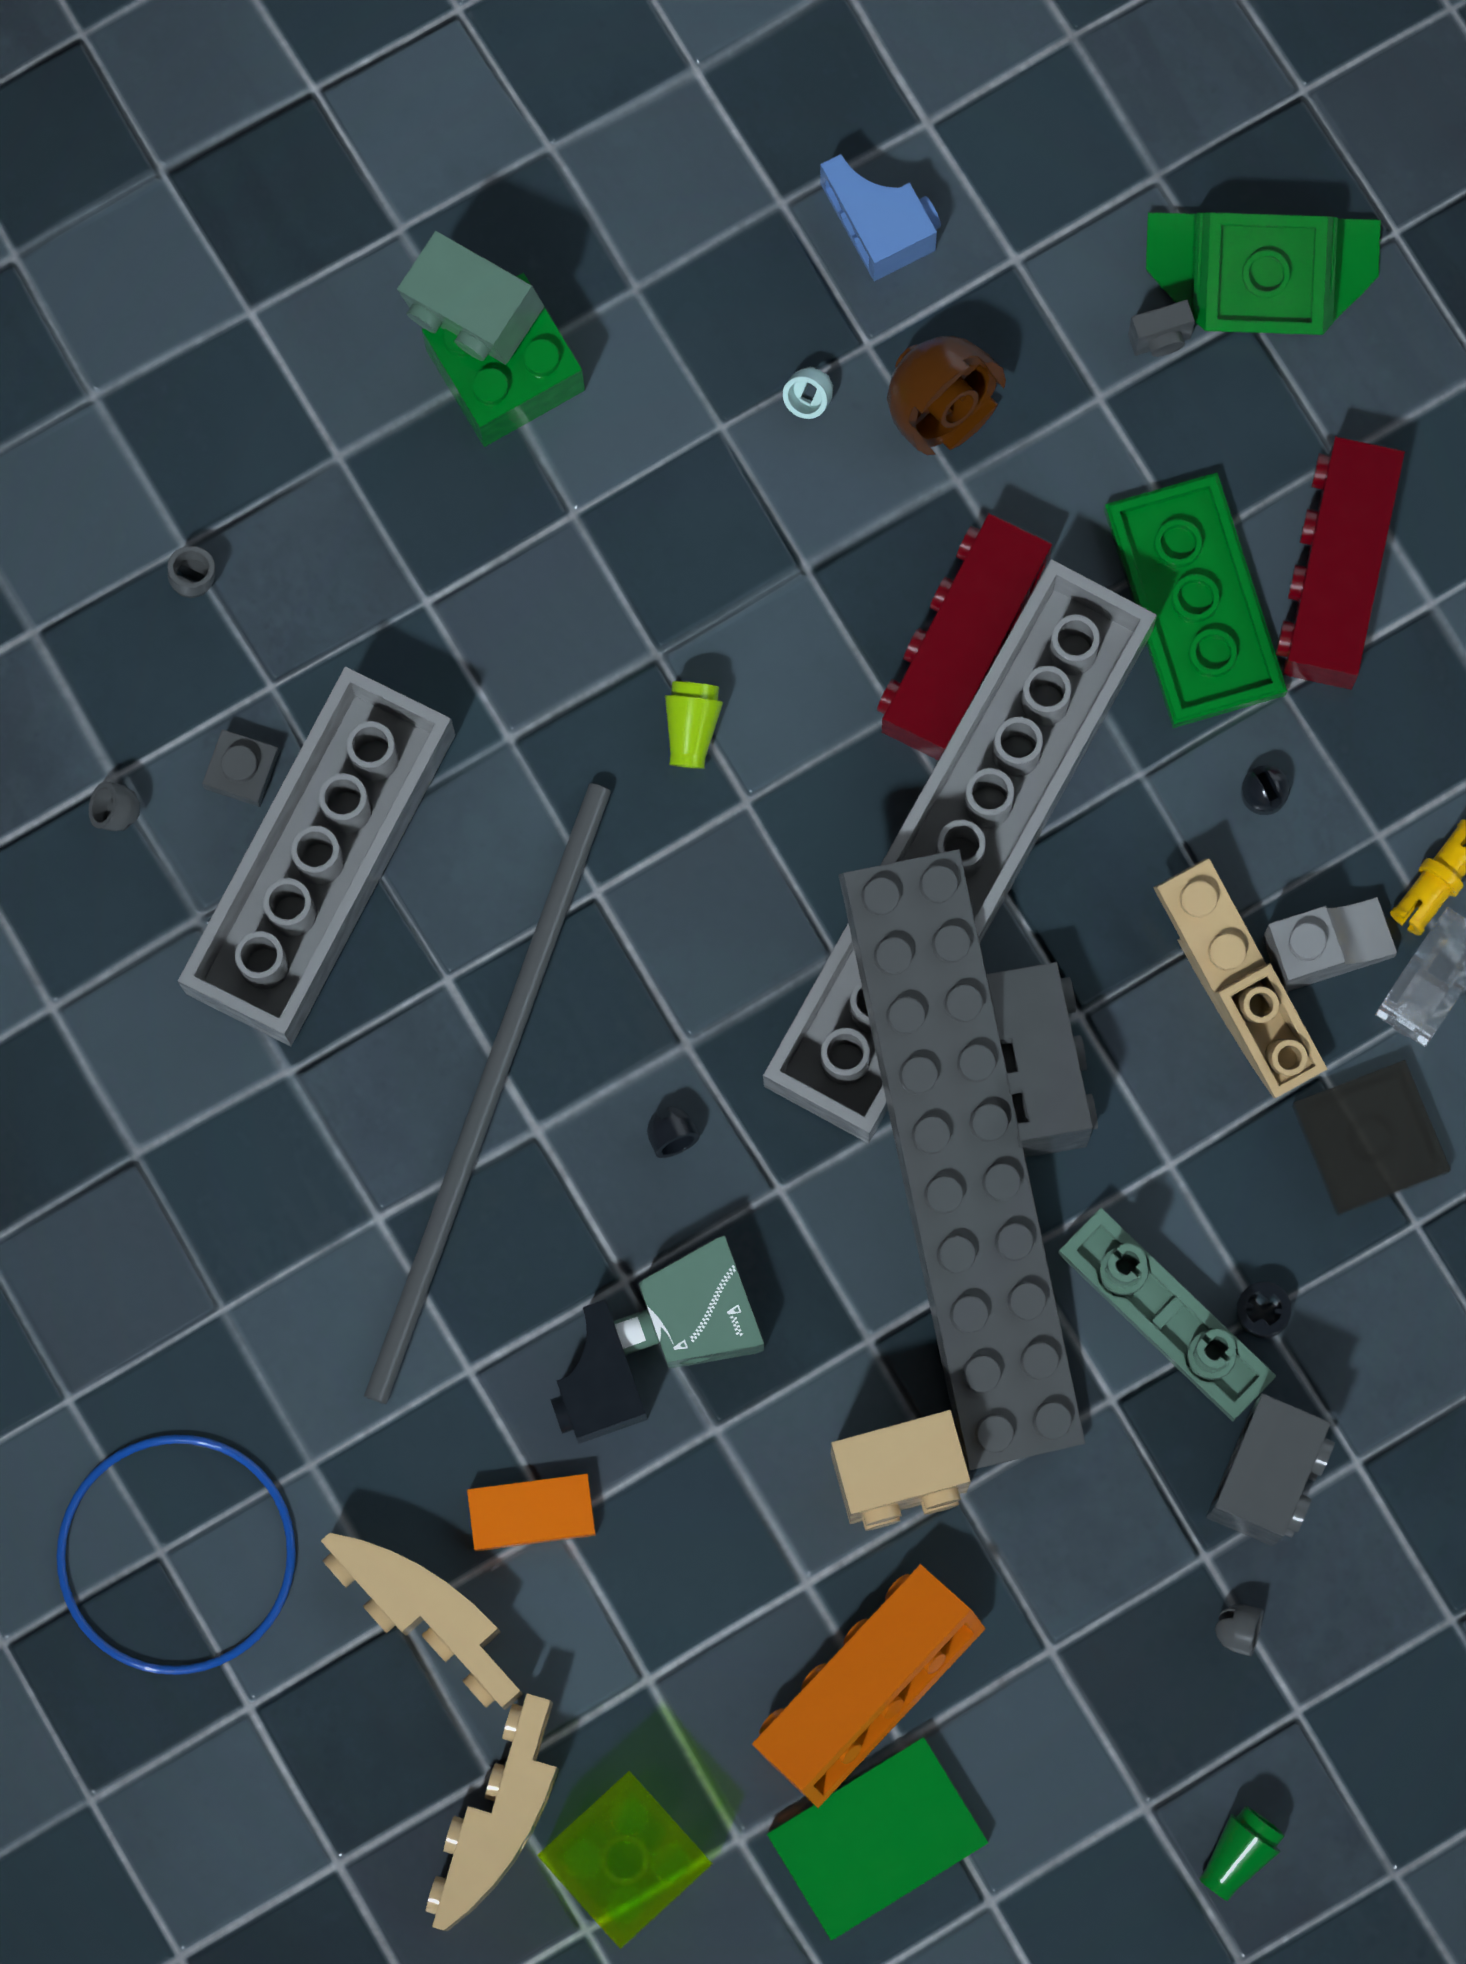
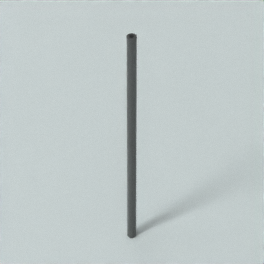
[364,783,611,1404]

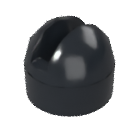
[1241,765,1290,815]
[647,1106,700,1158]

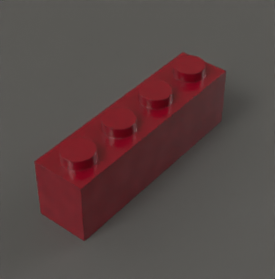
[1276,436,1405,690]
[877,513,1052,761]

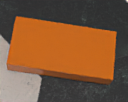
[467,1474,596,1551]

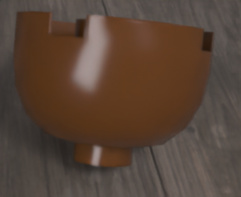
[887,336,1006,455]

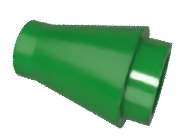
[1199,1805,1285,1901]

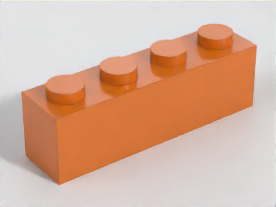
[752,1564,986,1808]

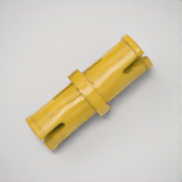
[1390,819,1466,936]

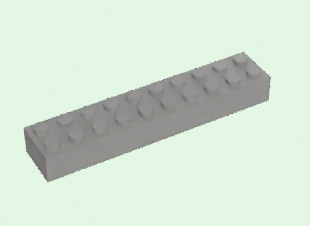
[763,559,1157,1144]

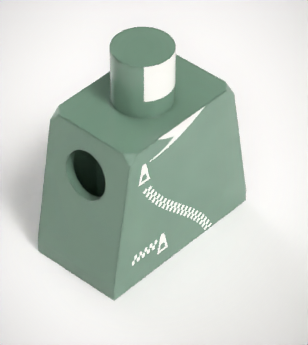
[613,1236,764,1368]

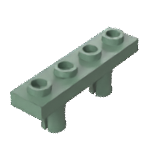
[1058,1208,1276,1422]

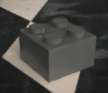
[1206,1393,1335,1546]

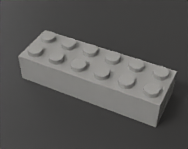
[178,667,455,1047]

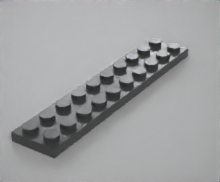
[839,849,1085,1470]

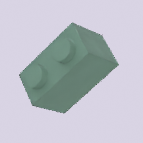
[397,231,545,365]

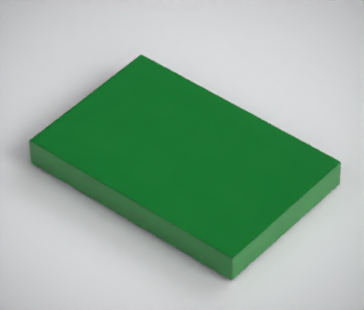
[767,1737,988,1941]

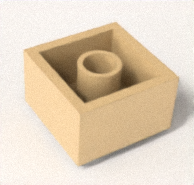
[831,1410,971,1531]

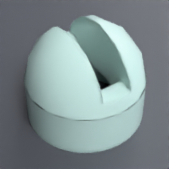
[783,367,833,419]

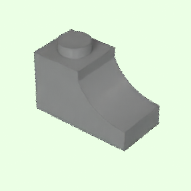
[1263,897,1397,992]

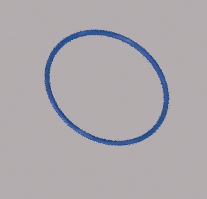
[56,1435,296,1675]

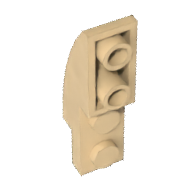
[1153,858,1327,1098]
[321,1533,523,1710]
[426,1693,559,1931]

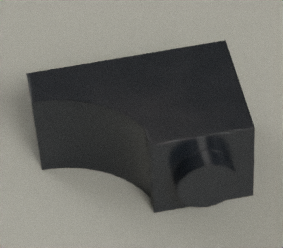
[550,1299,647,1444]

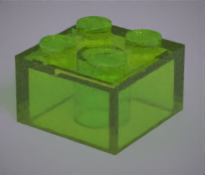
[537,1771,714,1949]

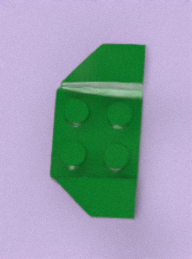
[1146,212,1381,335]

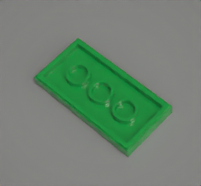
[1104,473,1287,728]

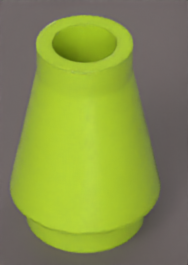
[665,681,724,769]

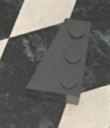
[986,962,1098,1158]

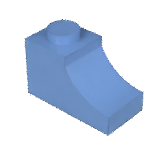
[820,154,941,281]

